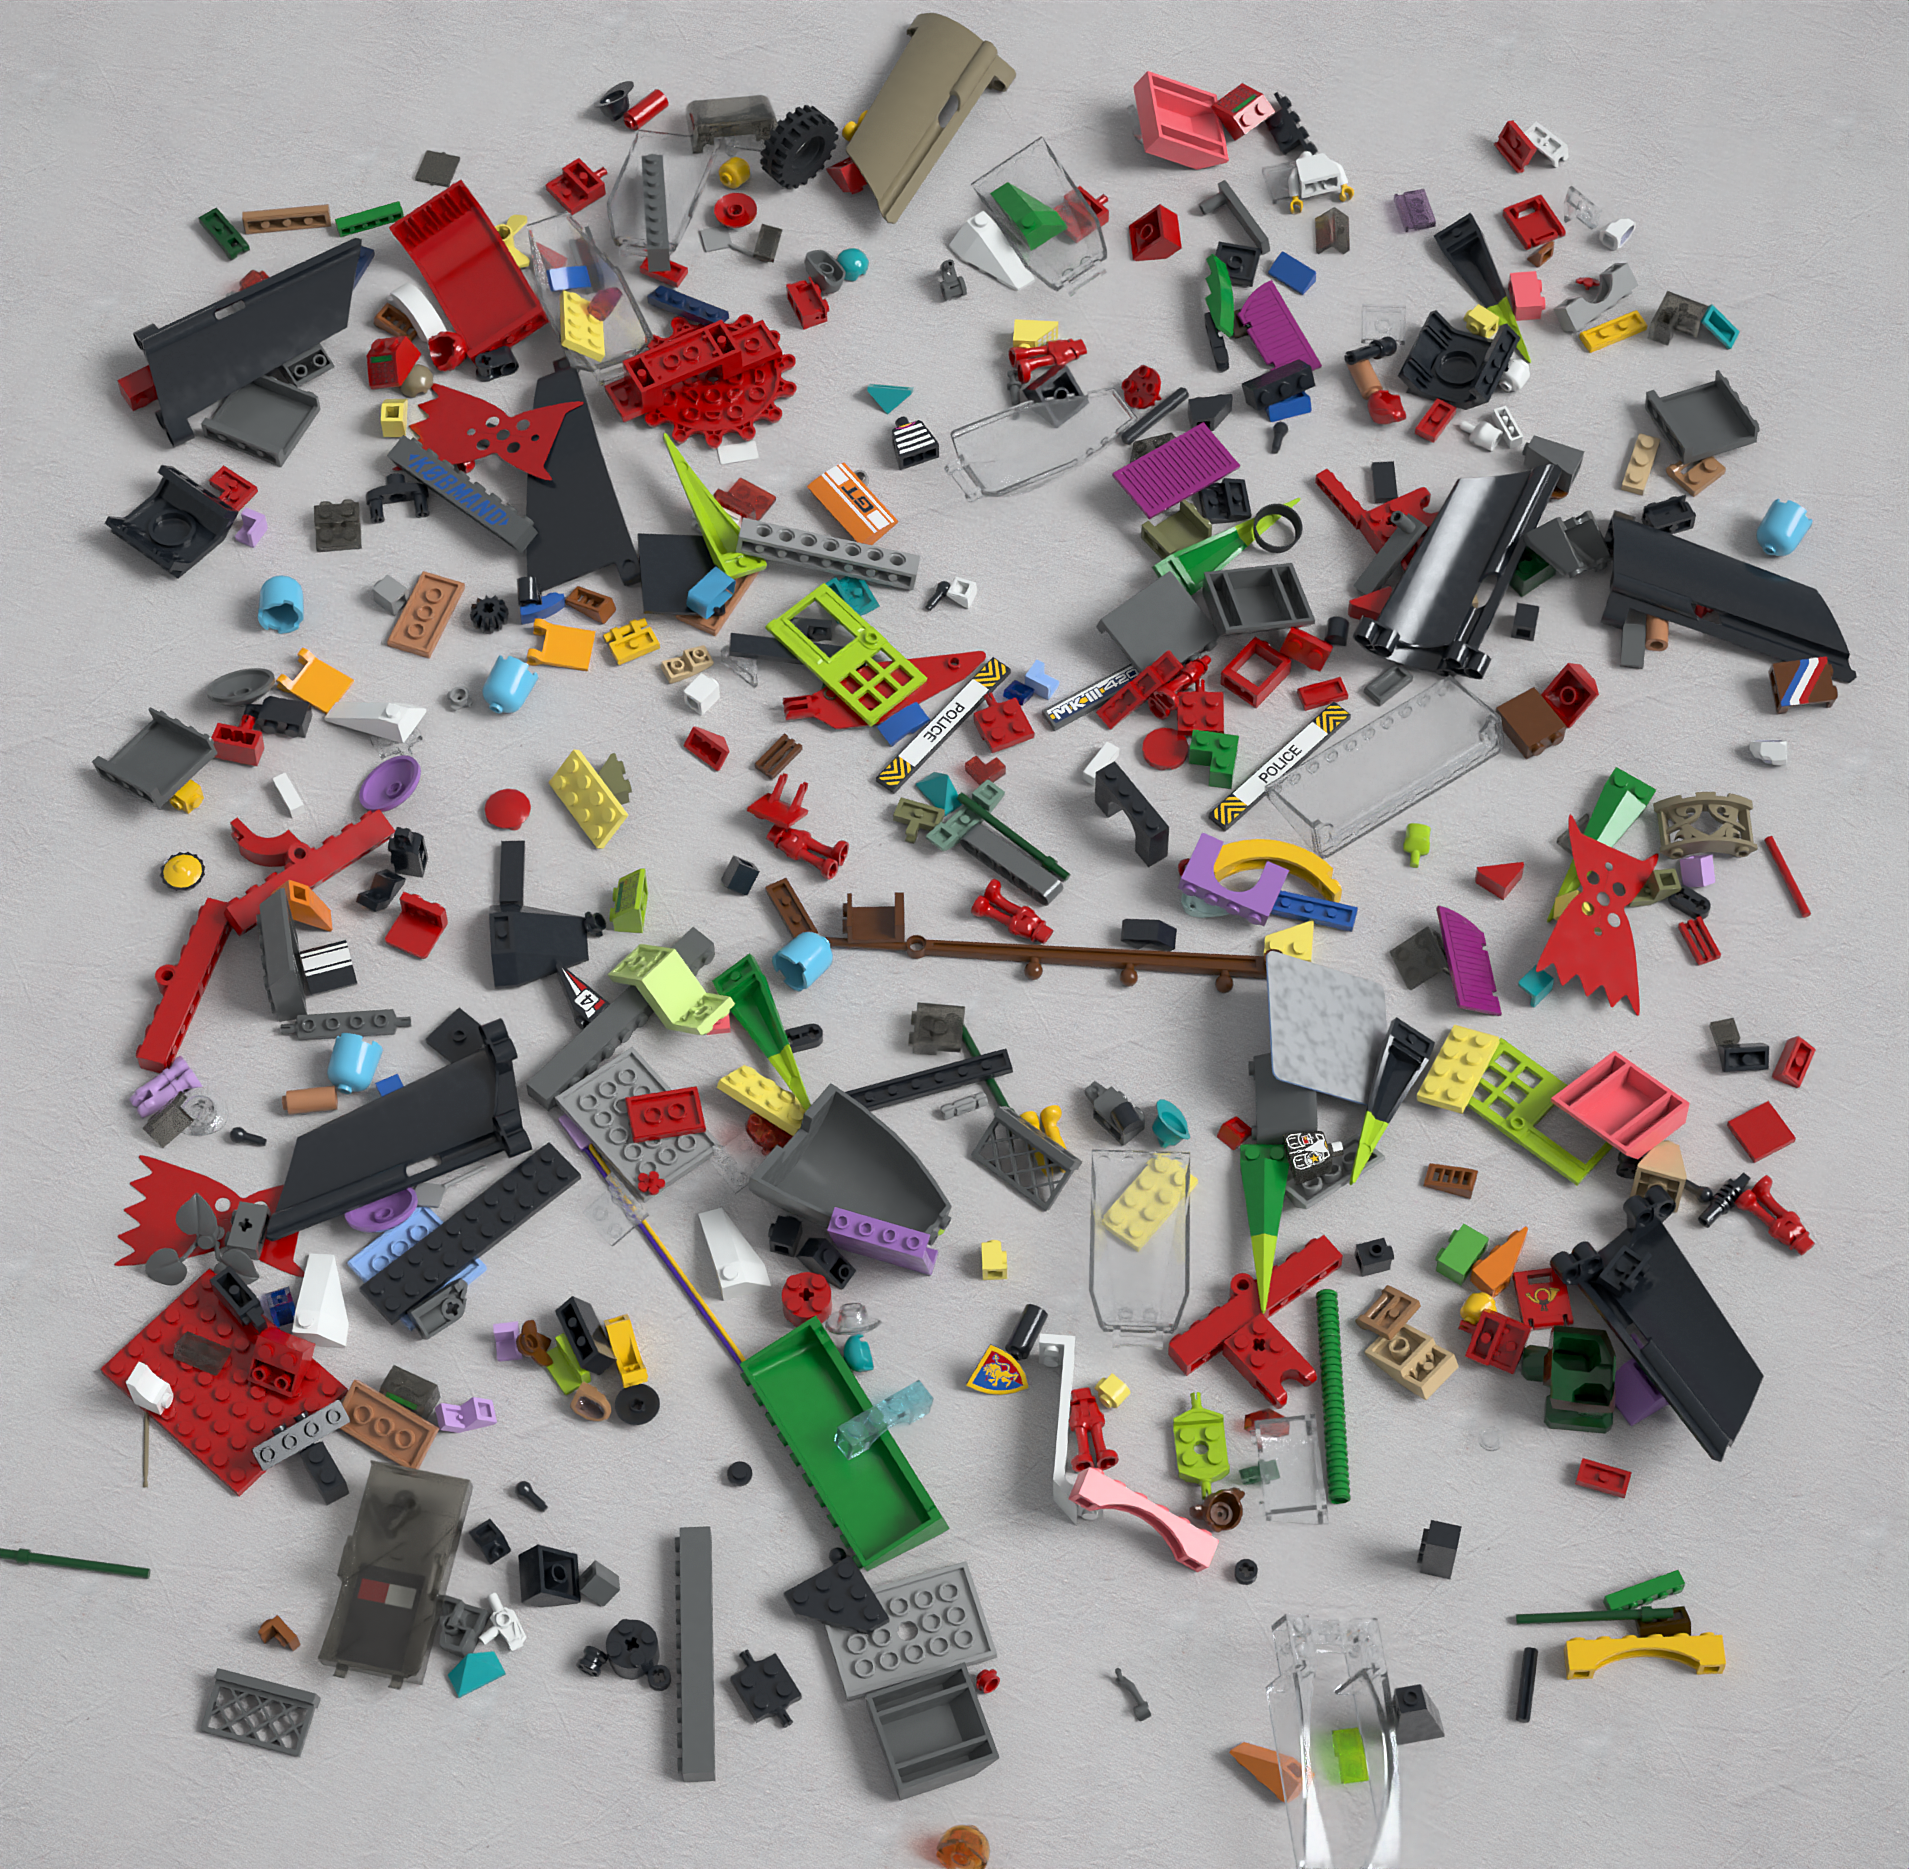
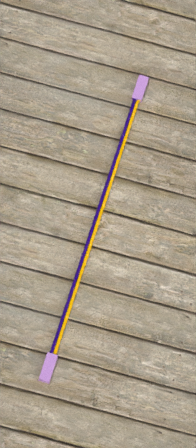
[558,1114,746,1372]

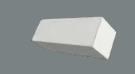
[1492,406,1524,449]
[1083,742,1119,786]
[272,773,305,818]

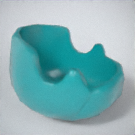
[836,248,869,281]
[843,1334,874,1372]

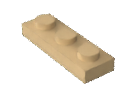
[1621,433,1661,496]

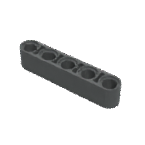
[960,824,1064,906]

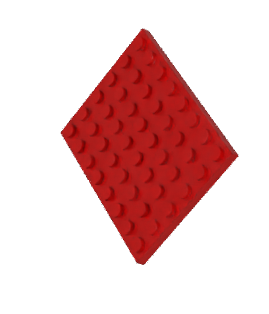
[100,1268,348,1497]

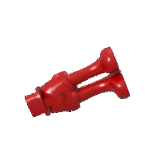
[1008,338,1087,384]
[1148,655,1211,720]
[766,824,849,880]
[971,879,1054,945]
[1735,1175,1815,1256]
[1069,1387,1119,1472]

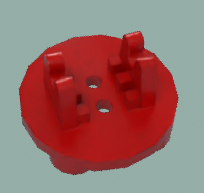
[1121,365,1162,410]

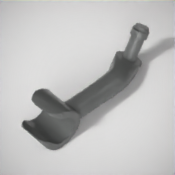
[1115,1668,1152,1722]

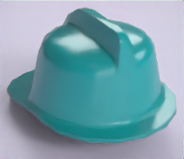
[1152,1099,1191,1148]

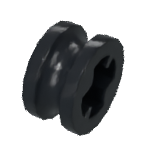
[1234,1559,1258,1585]
[647,1665,671,1691]

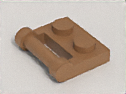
[1666,456,1726,497]
[1355,1285,1421,1341]

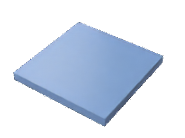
[347,1206,487,1331]

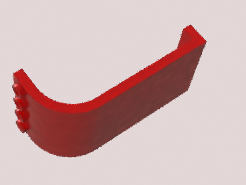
[389,179,551,368]

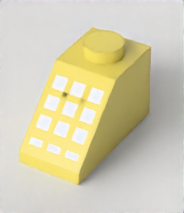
[1013,319,1058,348]

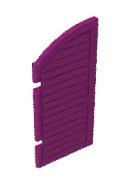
[1237,280,1322,371]
[1436,905,1502,1016]

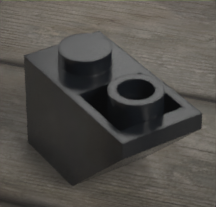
[1187,394,1233,431]
[796,1238,856,1289]

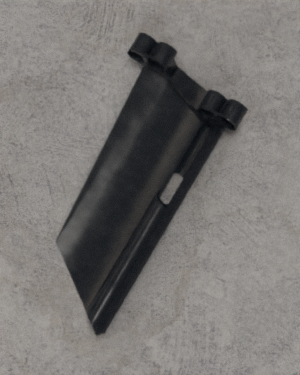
[1600,510,1857,683]
[266,1018,532,1241]

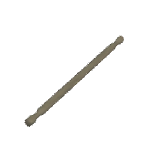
[143,1411,149,1488]

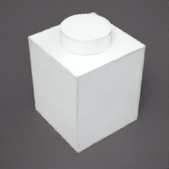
[683,673,720,715]

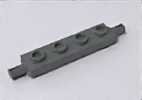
[281,1009,412,1041]

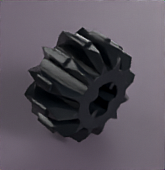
[470,595,509,634]

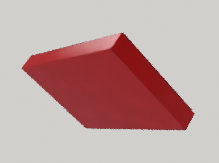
[625,1086,706,1143]

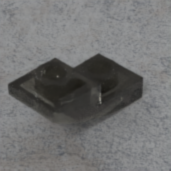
[753,224,783,263]

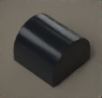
[1324,616,1350,646]
[1110,1102,1144,1136]

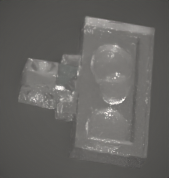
[370,726,423,760]

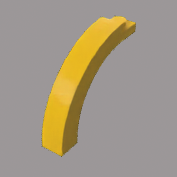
[1214,839,1342,903]

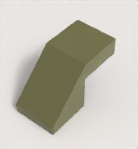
[1623,869,1682,907]

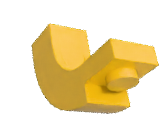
[603,1314,649,1388]

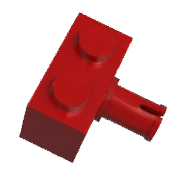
[211,715,265,766]

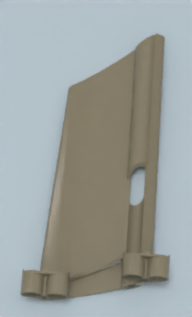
[845,13,1016,224]

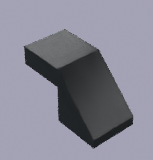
[356,869,406,912]
[1120,919,1177,952]

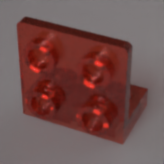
[713,478,776,521]

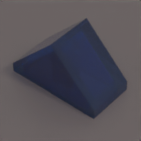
[265,1286,296,1327]

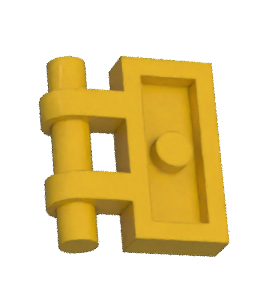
[603,618,660,665]

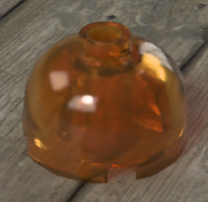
[936,1824,990,1869]

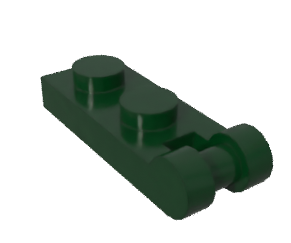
[198,207,250,261]

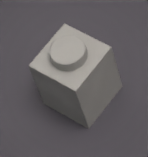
[372,575,409,616]

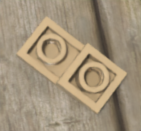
[661,645,714,684]

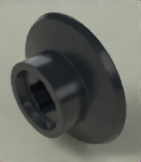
[615,1384,660,1425]

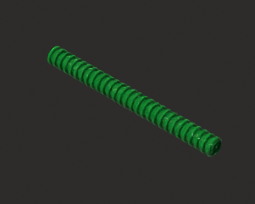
[1316,1289,1351,1504]

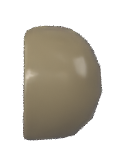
[399,364,433,398]

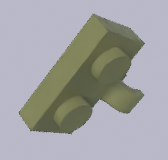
[893,797,945,844]

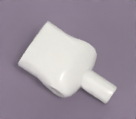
[1460,421,1503,451]

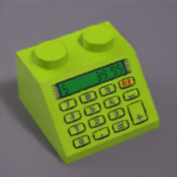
[609,868,649,933]

